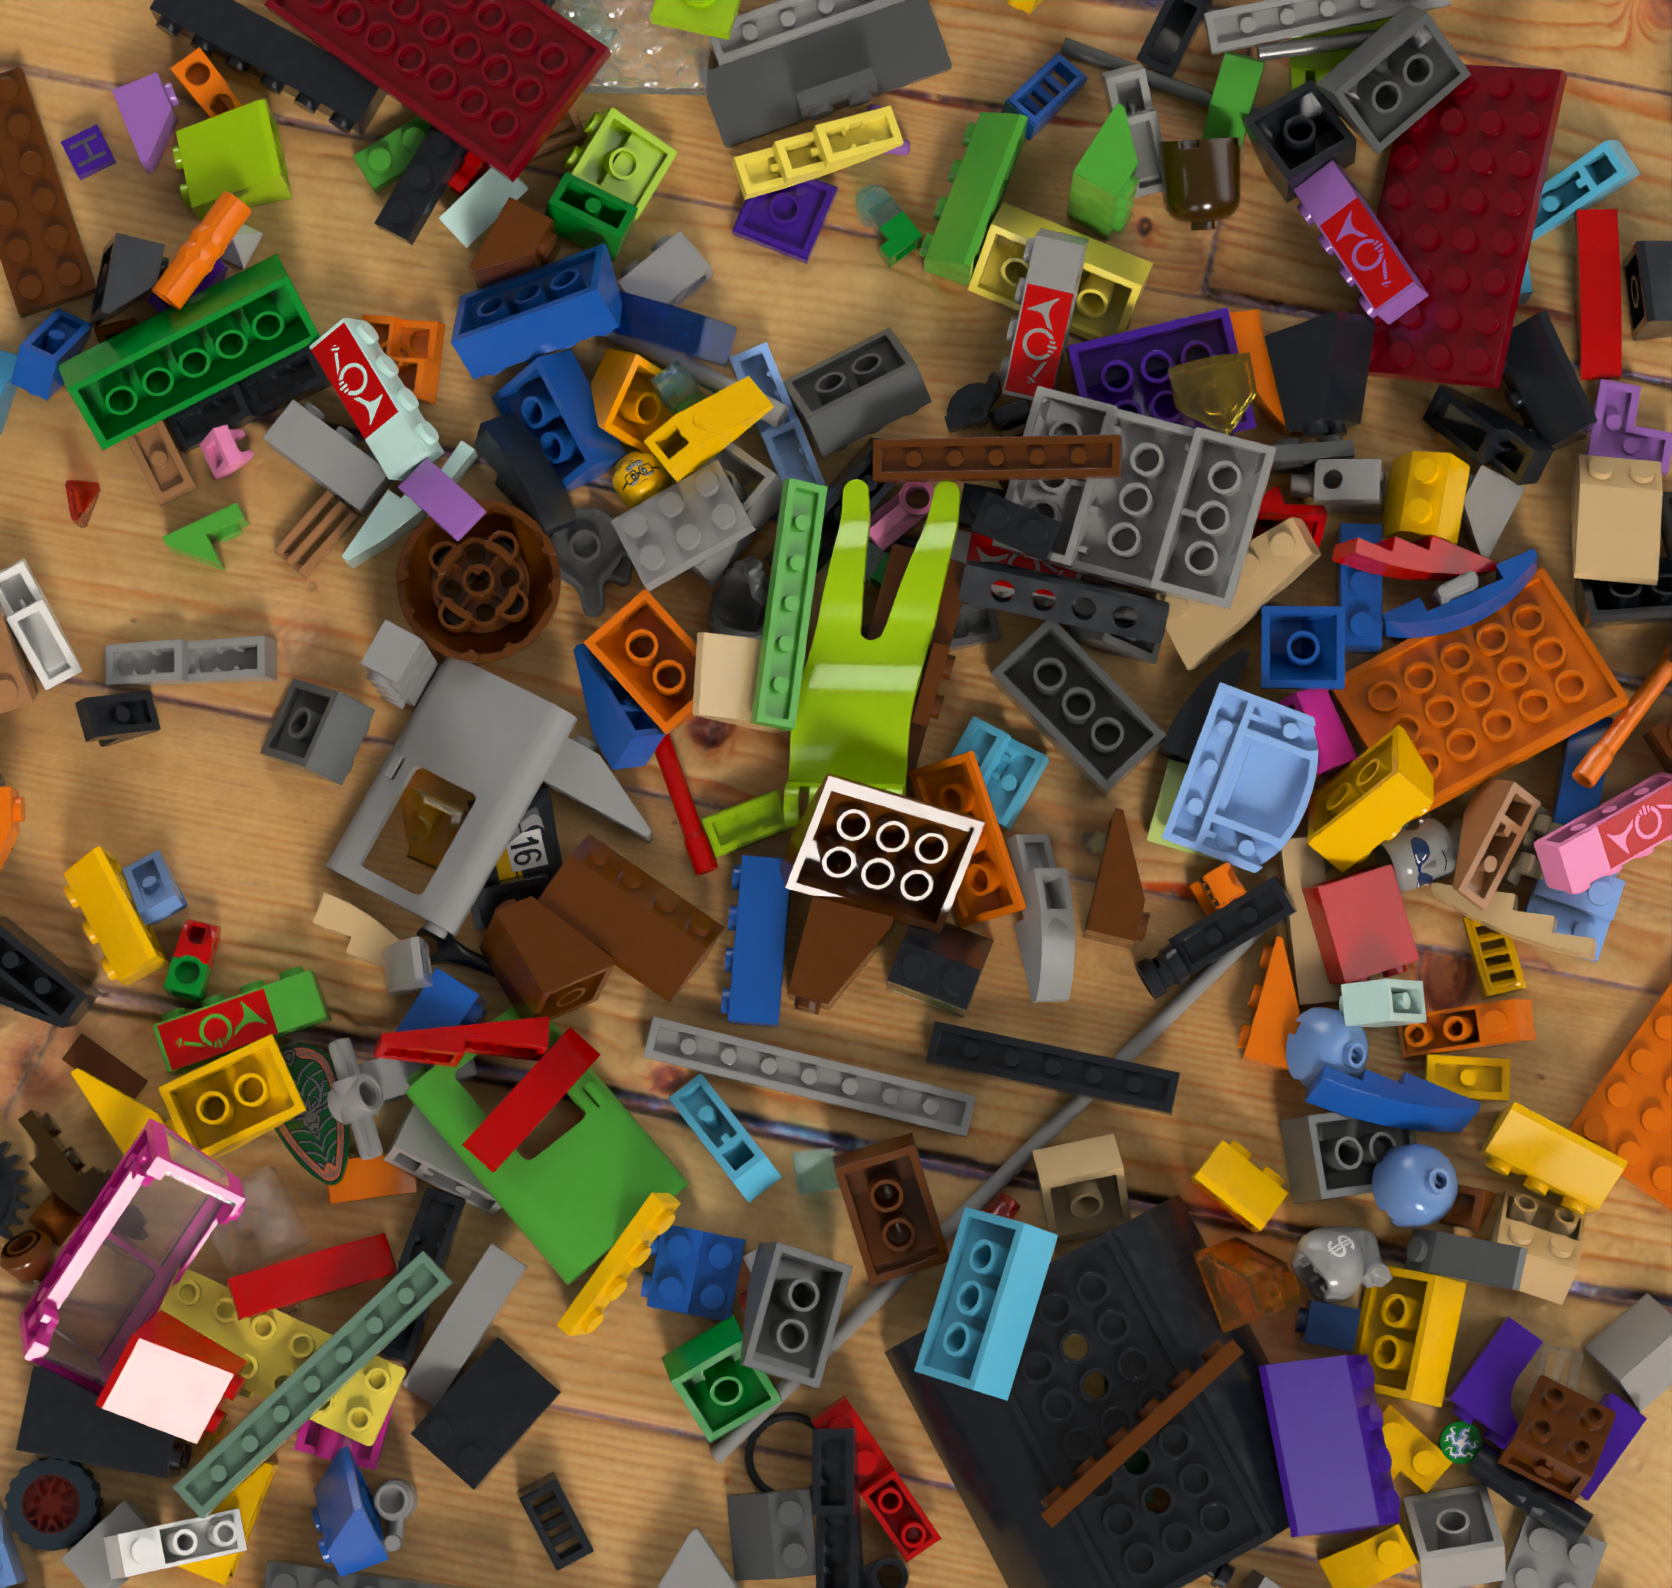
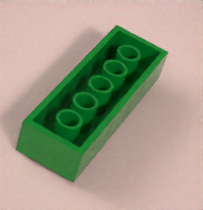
[57,253,320,450]

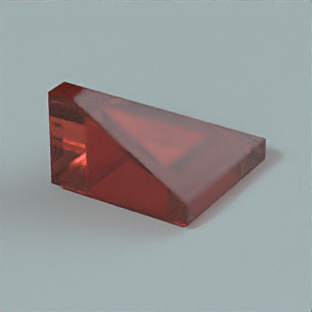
[65,480,101,528]

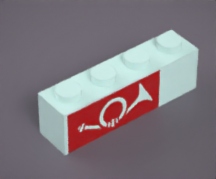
[309,318,445,481]

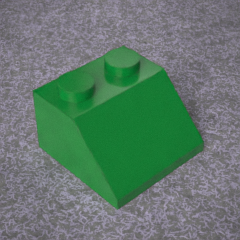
[661,1315,782,1442]

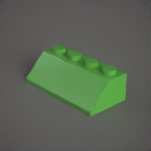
[1067,103,1140,241]
[919,112,1028,287]

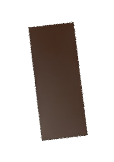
[62,1033,148,1099]

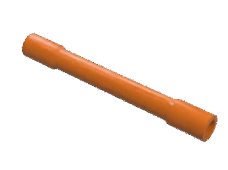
[1572,642,1672,789]

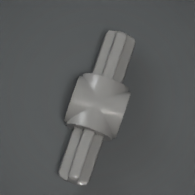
[327,1038,384,1160]

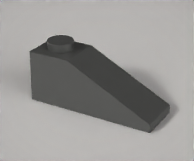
[1405,1228,1528,1291]

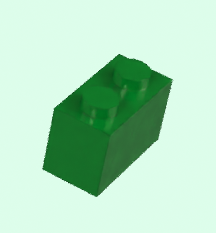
[545,172,638,262]

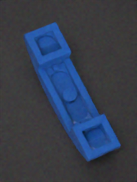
[1382,548,1538,638]

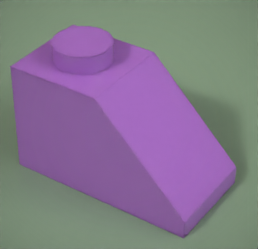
[112,72,180,174]

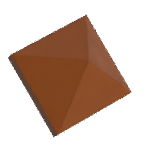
[28,1191,85,1247]

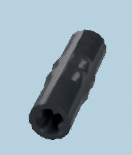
[1466,1443,1594,1545]

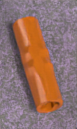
[151,191,252,310]

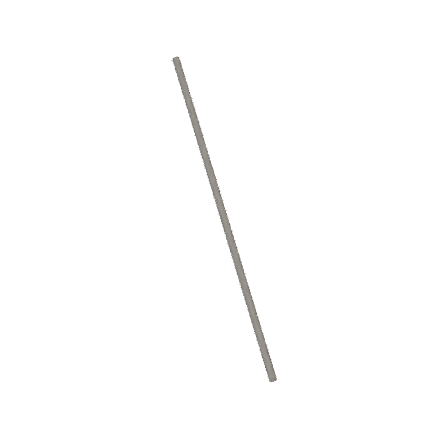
[709,857,1334,1464]

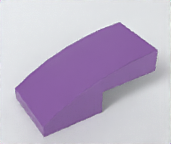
[398,458,486,541]

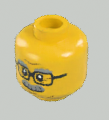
[612,451,672,510]

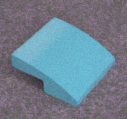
[950,716,1050,831]

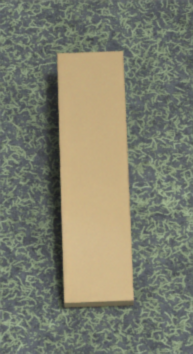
[1431,883,1597,960]

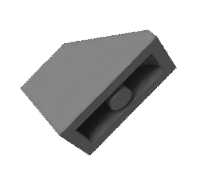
[1461,465,1525,558]

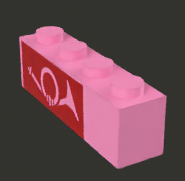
[1533,772,1672,894]

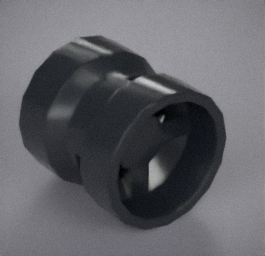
[1134,944,1191,1000]

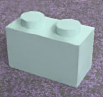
[1339,979,1427,1028]

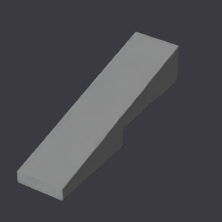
[105,635,277,687]

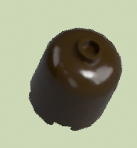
[1159,137,1241,230]

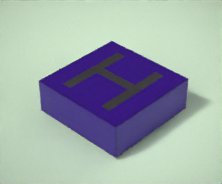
[61,124,117,180]

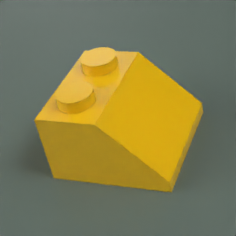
[1381,451,1470,545]
[1188,1140,1288,1233]

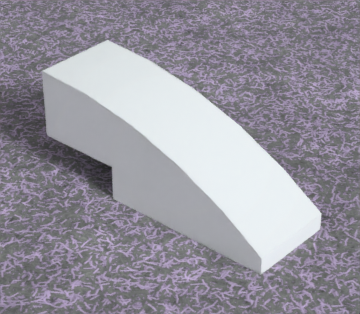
[0,558,83,690]

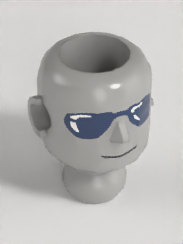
[1375,816,1463,892]

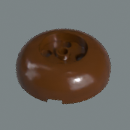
[396,499,561,663]

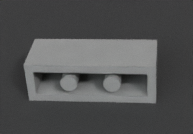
[263,399,394,518]

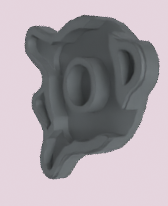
[548,507,634,618]

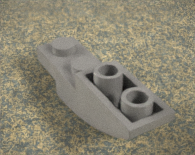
[1006,834,1075,1003]

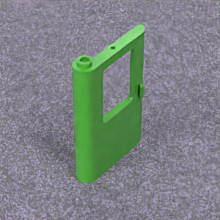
[405,1006,690,1285]

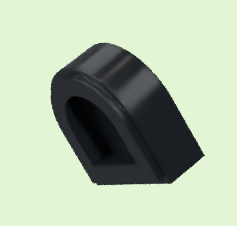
[989,399,1031,432]

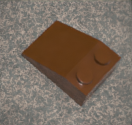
[1083,808,1150,949]
[832,1132,949,1286]

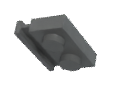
[1270,435,1355,475]

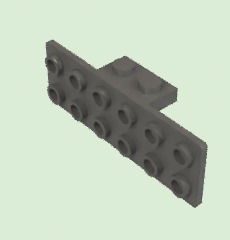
[699,0,952,148]

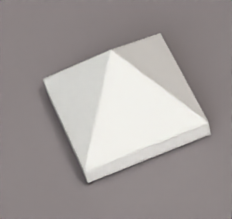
[220,224,263,270]

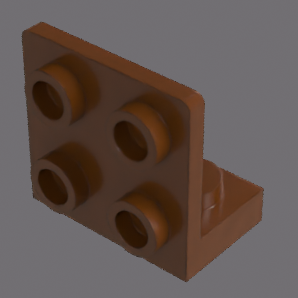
[1497,1375,1616,1502]

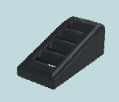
[517,1472,594,1571]

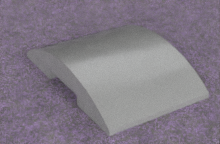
[991,386,1277,609]

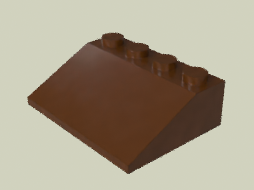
[779,773,985,933]

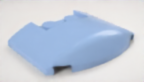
[1161,682,1318,873]

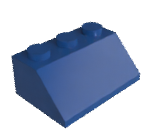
[492,350,627,494]

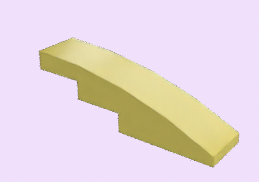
[732,105,904,200]

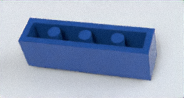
[721,855,791,1028]

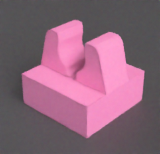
[199,425,254,480]

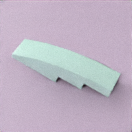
[341,440,479,568]

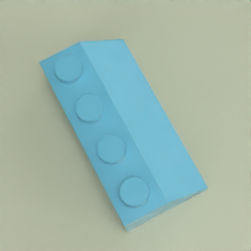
[914,1207,1058,1401]

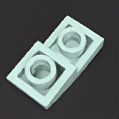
[439,168,529,248]

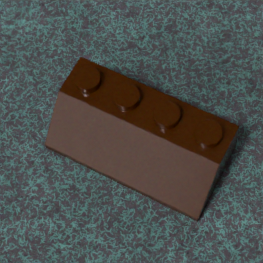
[538,834,725,1003]

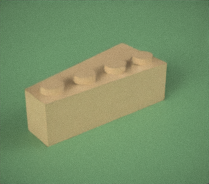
[1151,517,1321,670]

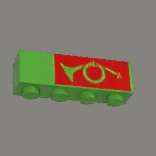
[152,966,331,1075]

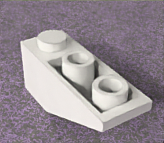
[103,1508,247,1580]

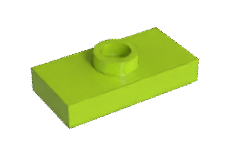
[701,789,793,858]

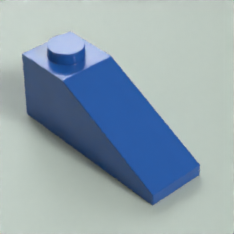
[573,644,665,770]

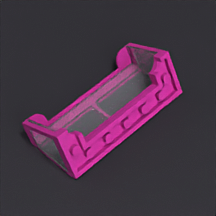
[19,1118,246,1393]

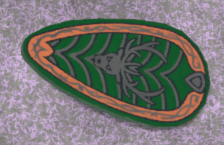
[274,1044,350,1186]

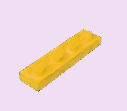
[557,1193,681,1336]

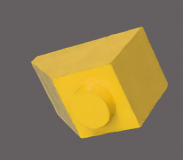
[1318,1524,1418,1588]

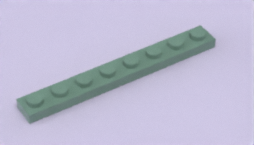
[173,1251,454,1519]

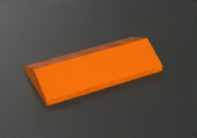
[908,750,1027,928]

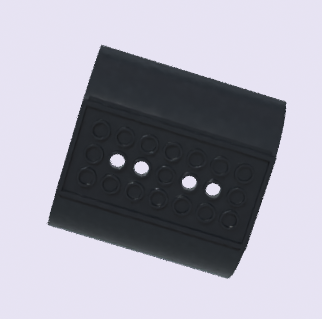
[884,1194,1289,1588]

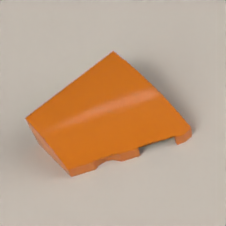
[362,314,446,405]

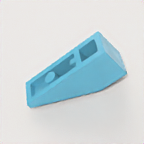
[1531,140,1640,243]
[668,1073,782,1203]

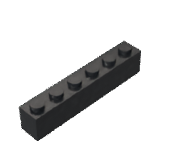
[150,0,387,135]

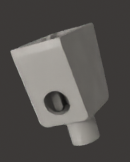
[1291,459,1386,516]

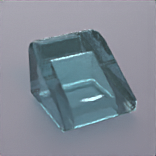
[792,1147,840,1195]

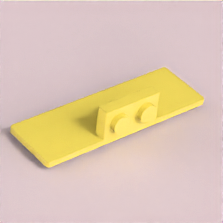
[157,1266,406,1446]

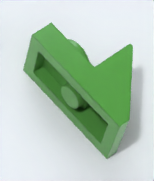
[162,503,249,571]

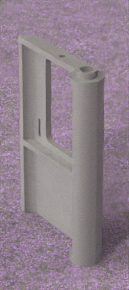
[325,656,578,939]

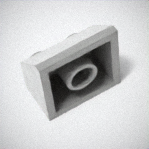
[1402,1484,1506,1588]

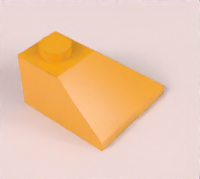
[590,348,691,455]

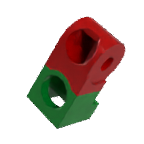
[163,919,221,1003]

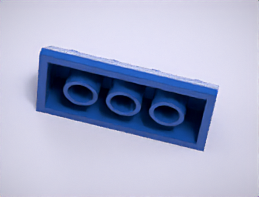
[451,243,623,379]

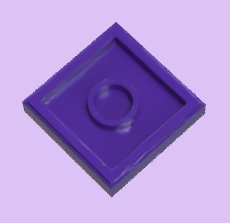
[732,179,838,264]

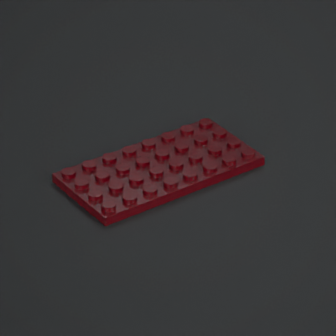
[264,0,612,183]
[1355,64,1567,388]

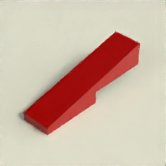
[373,1016,550,1067]

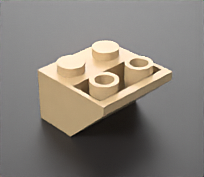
[1489,1189,1586,1305]

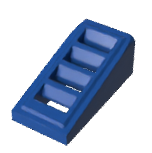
[1001,52,1088,140]

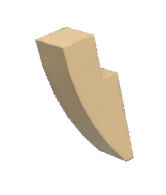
[313,892,401,968]

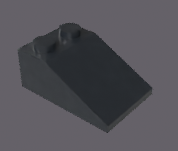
[411,1337,561,1490]

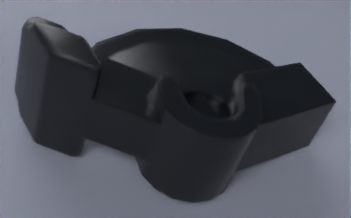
[944,372,1003,433]

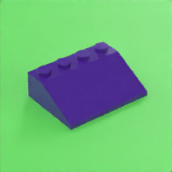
[1065,307,1257,435]
[1258,1355,1401,1537]

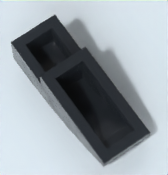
[1136,0,1214,78]
[1422,384,1555,486]
[474,412,577,535]
[1158,648,1250,764]

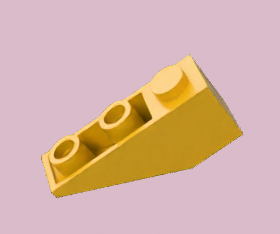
[644,376,774,482]

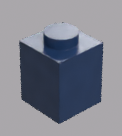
[1295,1300,1361,1352]

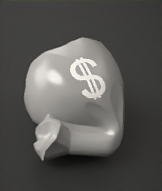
[1292,1226,1393,1303]

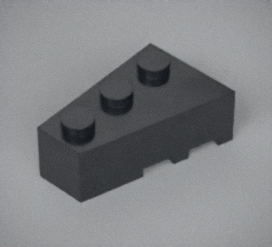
[0,916,101,1028]

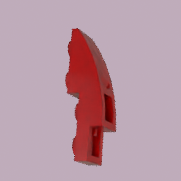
[810,1395,942,1562]

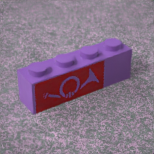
[1294,160,1429,325]

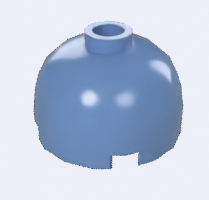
[1286,1007,1369,1089]
[1372,1143,1458,1229]

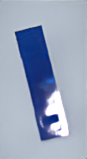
[609,291,737,367]

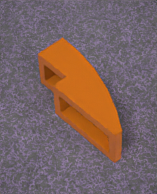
[1229,309,1291,436]

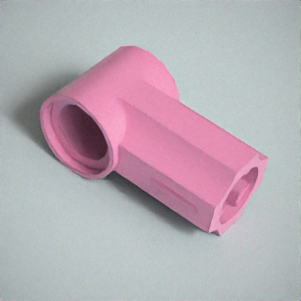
[869,482,934,553]

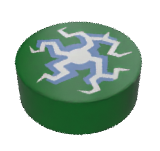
[1438,1421,1482,1464]

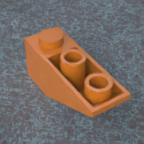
[1236,936,1301,1073]
[1398,998,1537,1058]

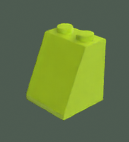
[172,99,293,219]

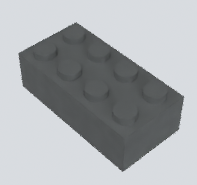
[990,620,1166,798]

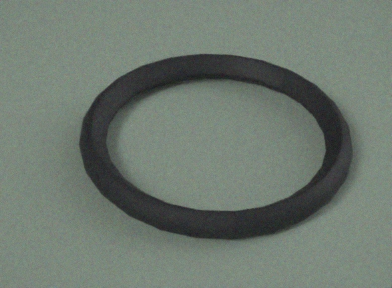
[745,1412,816,1495]

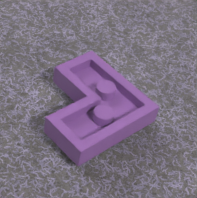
[1586,379,1672,476]

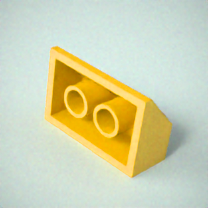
[1307,725,1434,873]
[63,845,171,986]
[1478,1102,1628,1216]
[1352,1266,1467,1407]

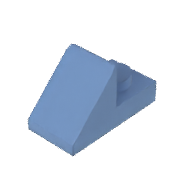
[122,850,188,925]

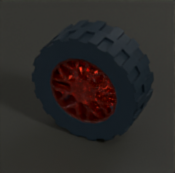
[5,1457,103,1551]

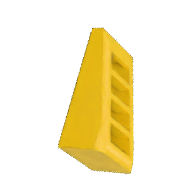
[1463,917,1526,999]

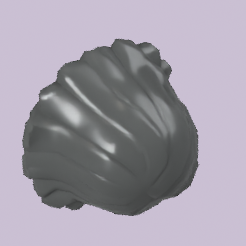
[706,556,770,640]

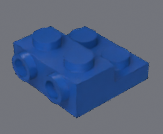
[640,1225,746,1321]

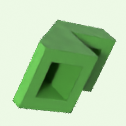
[1202,51,1265,149]

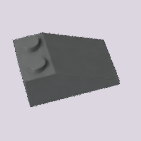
[1280,1112,1417,1204]
[740,1242,853,1389]

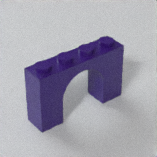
[1445,1316,1647,1501]

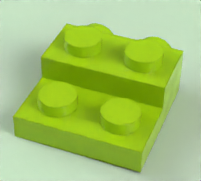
[562,107,678,221]

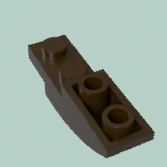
[18,1110,149,1240]

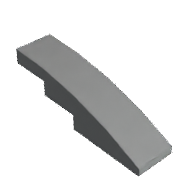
[402,1243,527,1406]

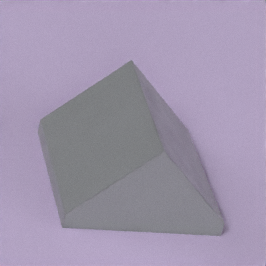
[1583,1293,1672,1412]

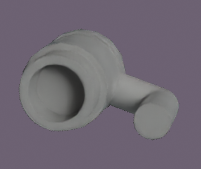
[373,1478,418,1552]

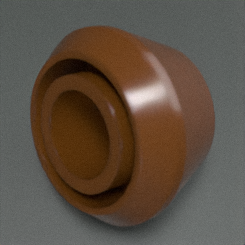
[0,1229,55,1284]

